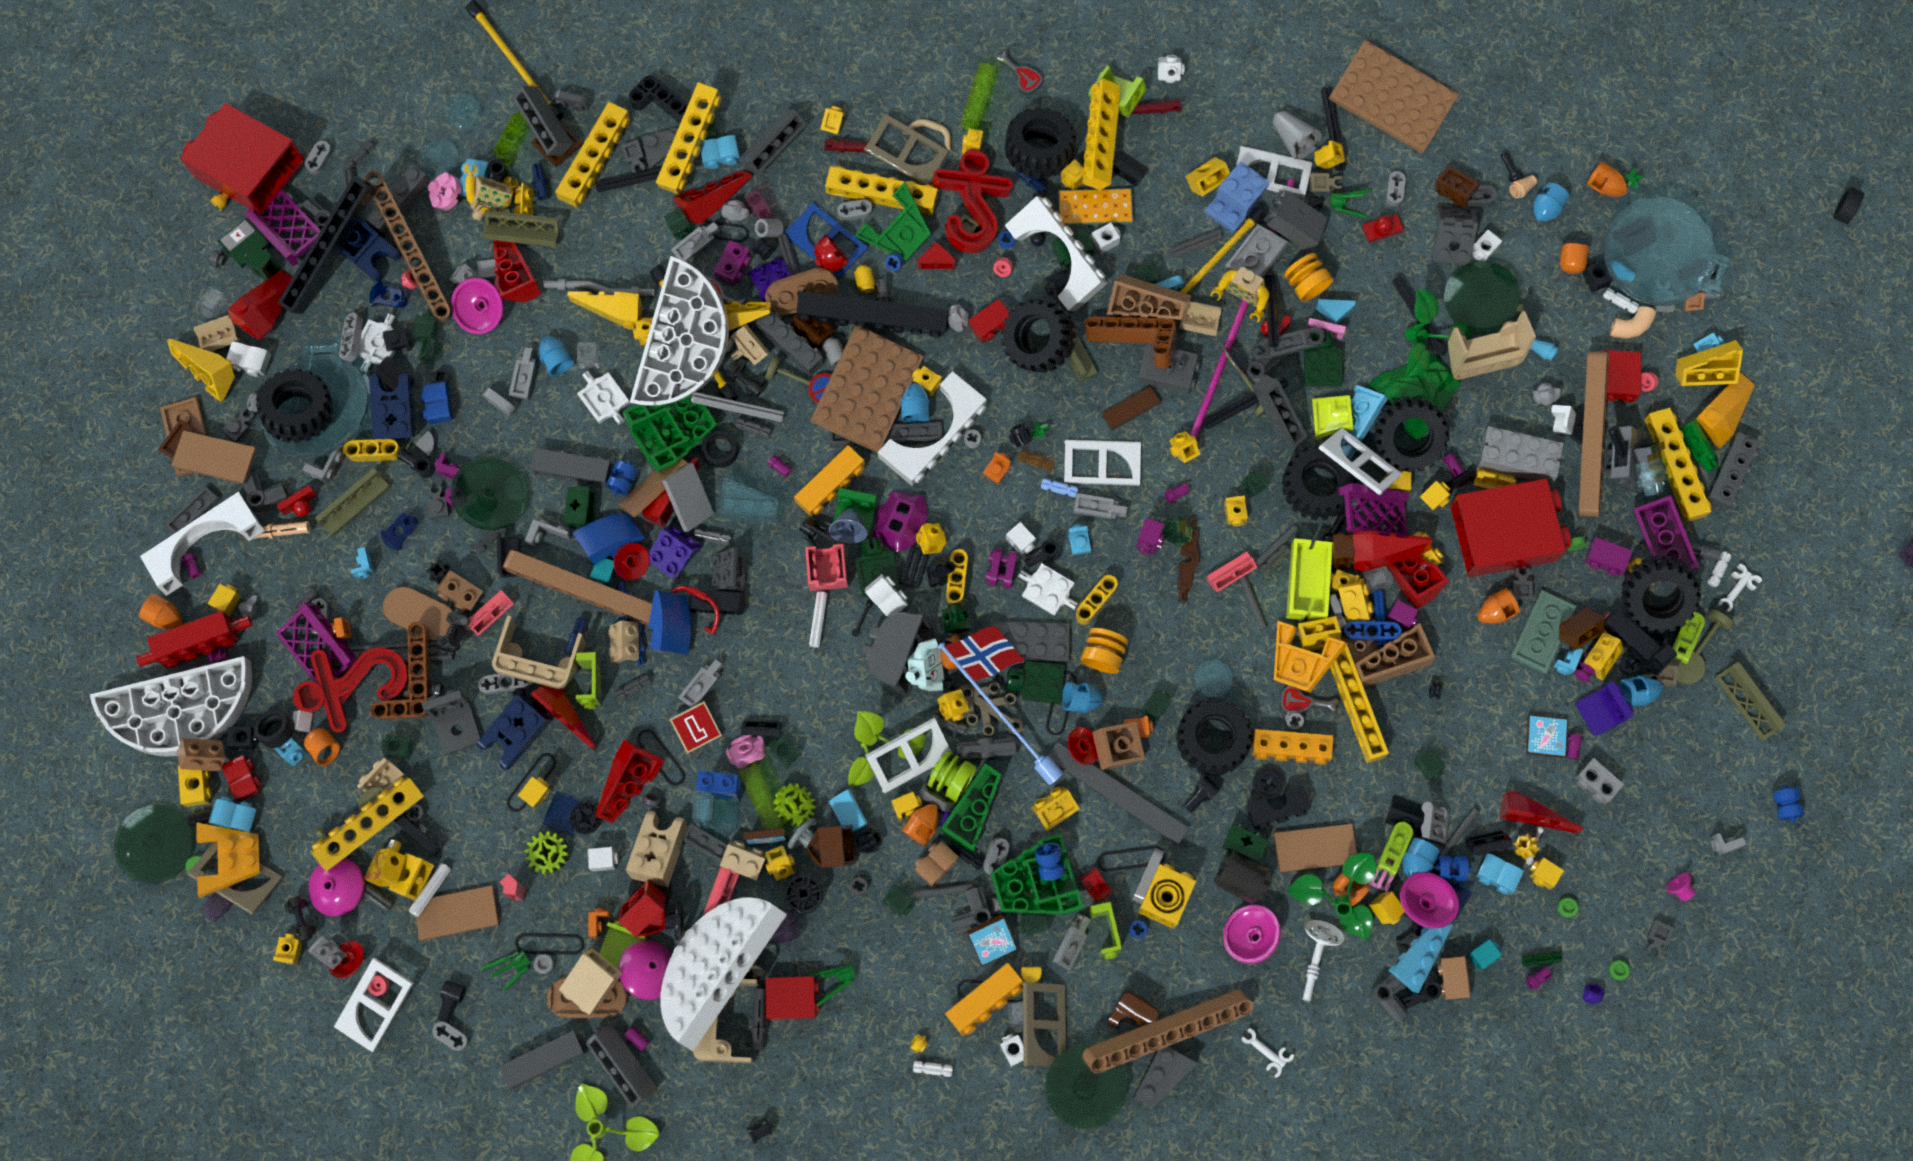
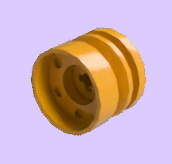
[1283,253,1334,302]
[1080,628,1128,674]

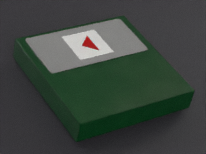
[218,218,271,268]

